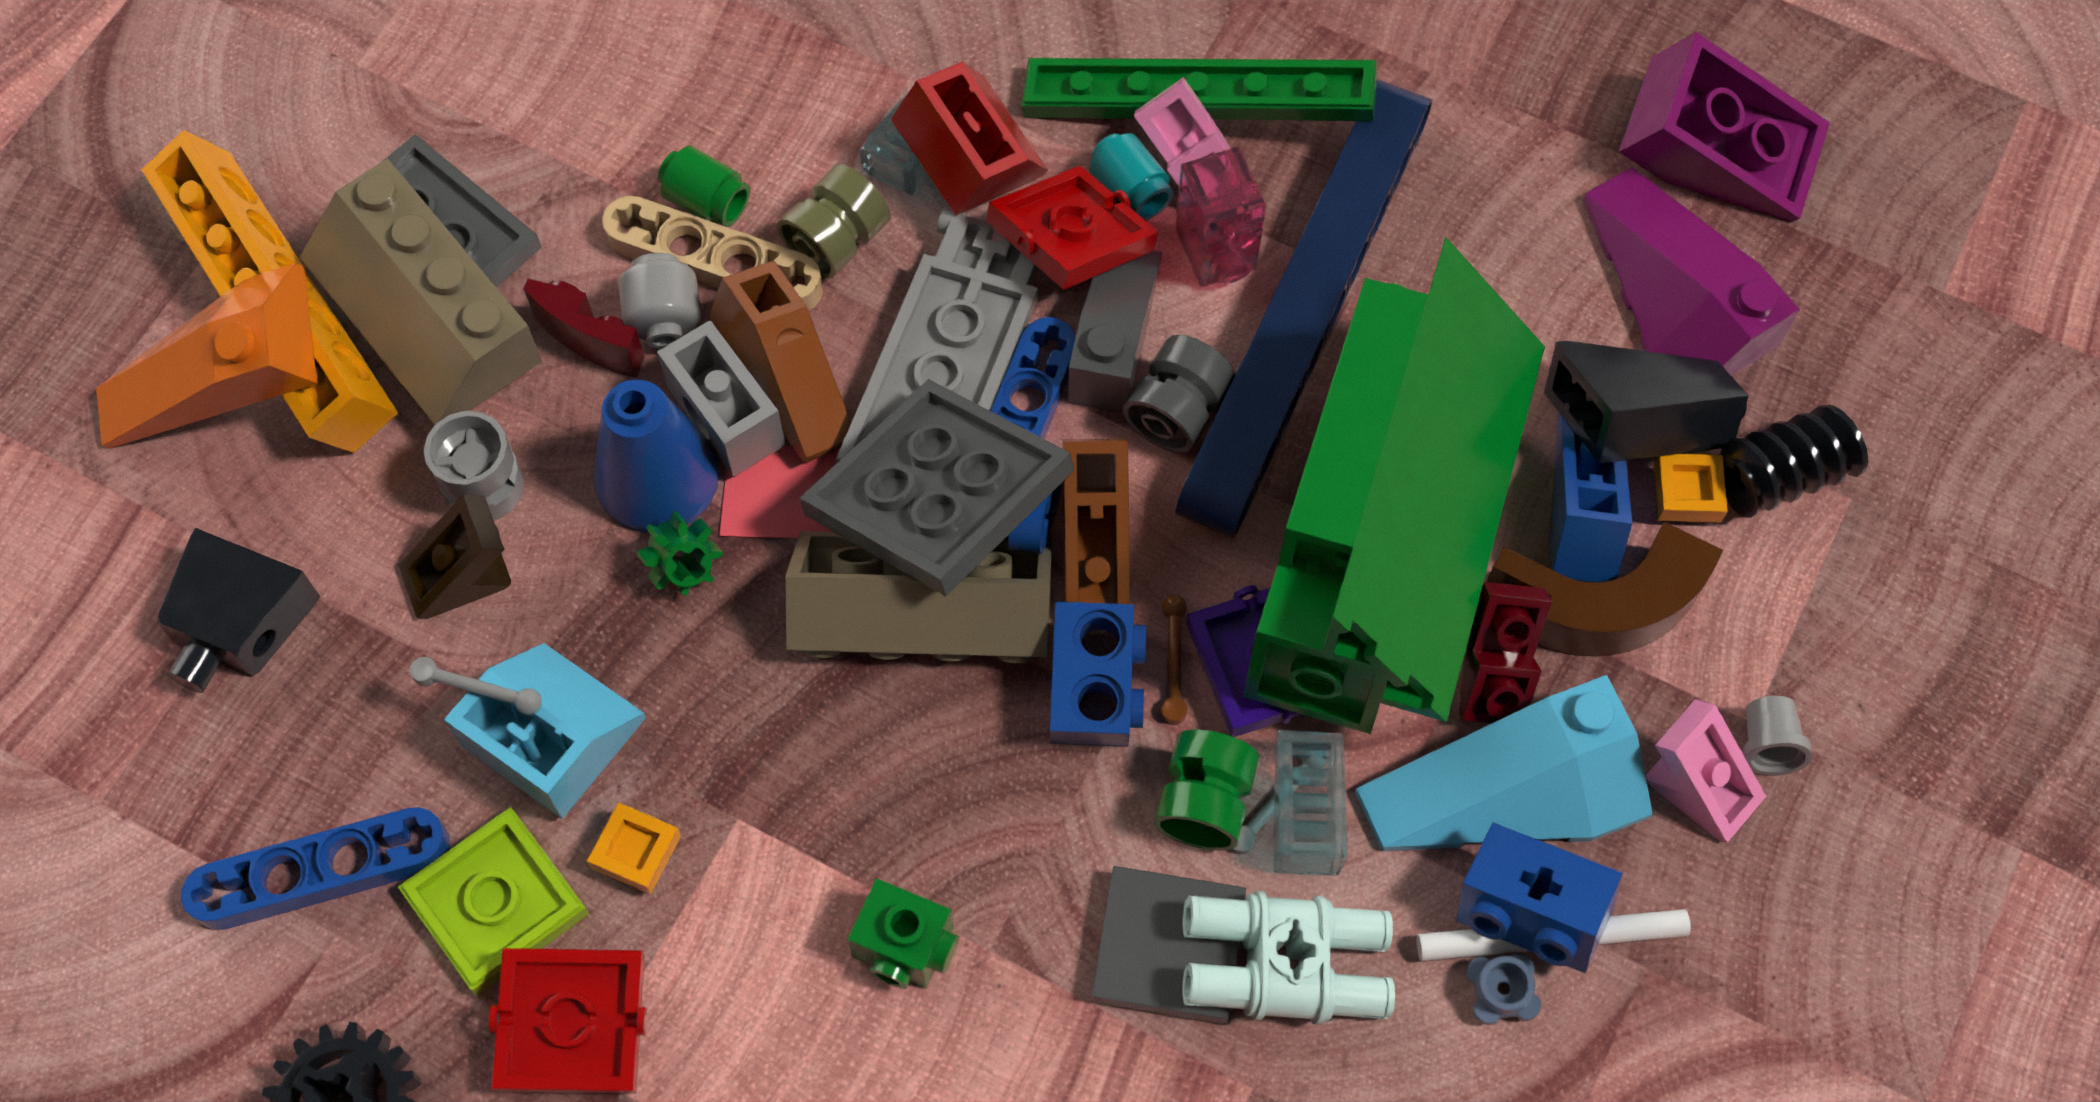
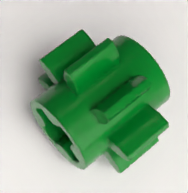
[637,511,723,596]

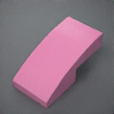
[1134,77,1250,217]

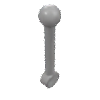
[409,657,542,715]
[1231,747,1328,854]

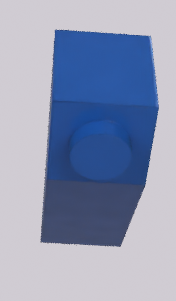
[1549,413,1632,583]

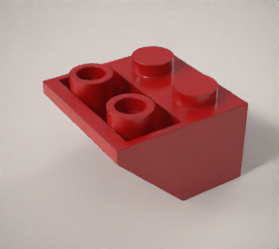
[891,62,1048,216]

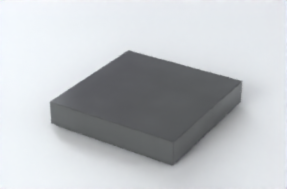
[1091,866,1247,1025]

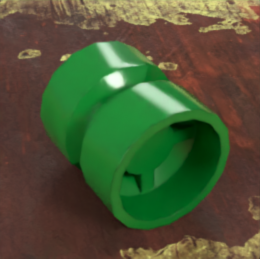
[1154,729,1260,851]

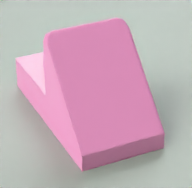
[1646,699,1767,843]

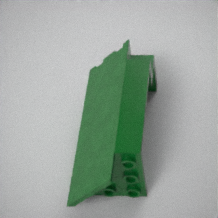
[1243,237,1545,734]

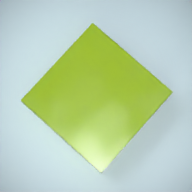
[398,807,589,996]

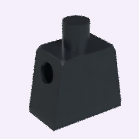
[158,528,320,693]

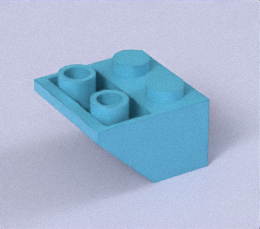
[444,643,646,819]

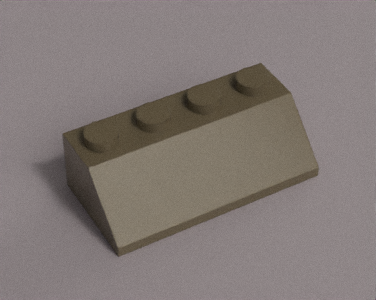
[300,158,542,426]
[785,531,1052,663]

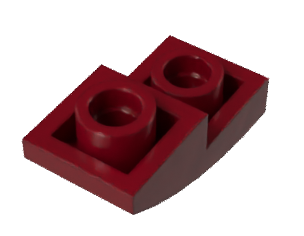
[523,278,645,378]
[1459,582,1552,723]

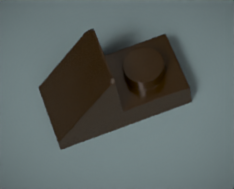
[398,494,511,619]

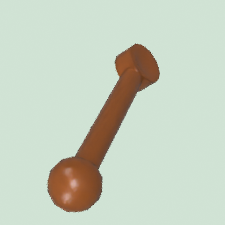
[1161,594,1187,725]

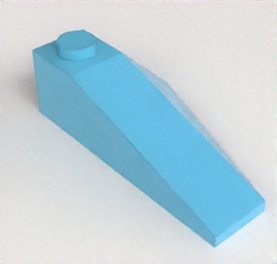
[1355,675,1653,851]

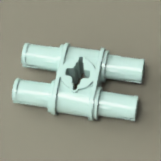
[1182,891,1395,1025]

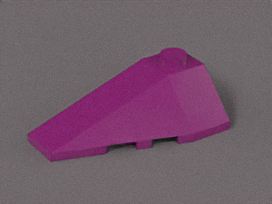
[1583,167,1800,376]

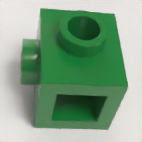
[847,878,960,989]

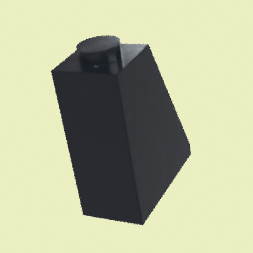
[1544,341,1749,464]

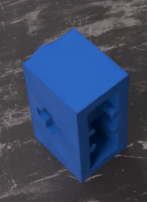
[1456,822,1623,974]

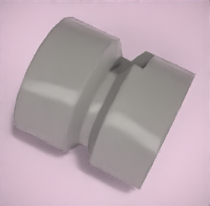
[423,411,525,520]

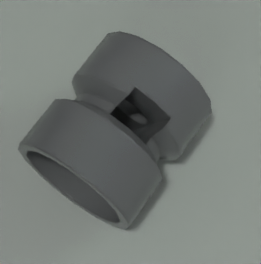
[1123,335,1235,453]

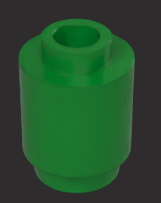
[658,145,750,227]

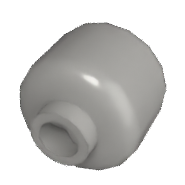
[618,253,701,349]

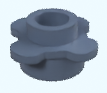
[1466,953,1541,1025]

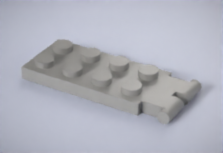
[836,209,1038,463]

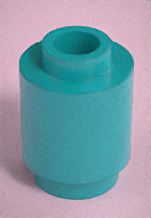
[1089,133,1173,221]

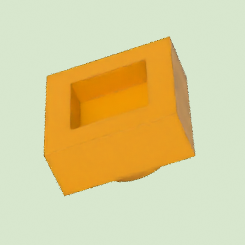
[1654,454,1728,522]
[587,802,681,895]

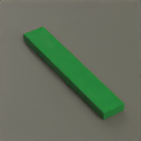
[1021,58,1378,121]

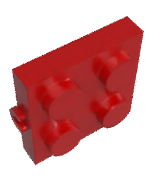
[986,166,1158,290]
[489,948,647,1094]

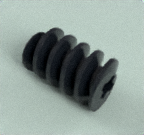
[1719,405,1869,518]

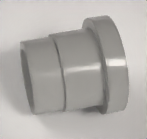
[1743,696,1813,776]

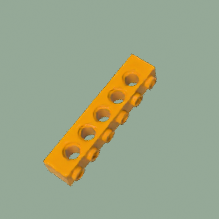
[141,130,398,453]

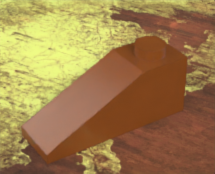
[1062,438,1130,634]

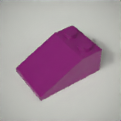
[1619,32,1830,222]

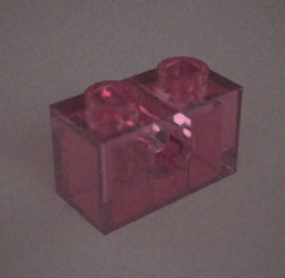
[1175,146,1266,287]

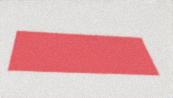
[719,446,840,539]

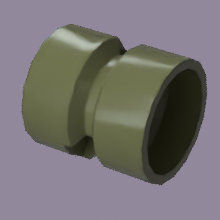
[777,164,891,279]

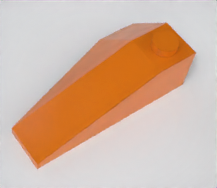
[96,263,317,449]

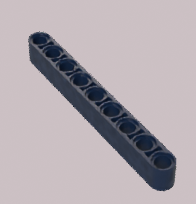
[1175,79,1433,538]

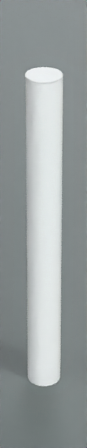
[1416,909,1691,961]

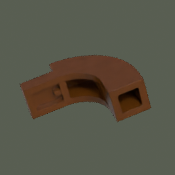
[1487,522,1724,657]

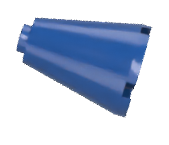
[593,379,718,533]

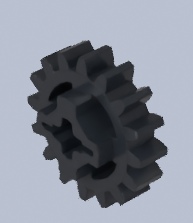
[262,1022,422,1102]

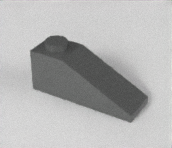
[1068,251,1162,413]

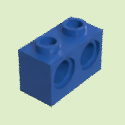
[1050,601,1146,747]

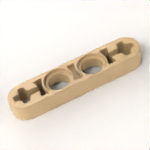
[602,196,823,311]

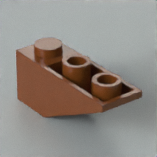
[707,260,851,463]

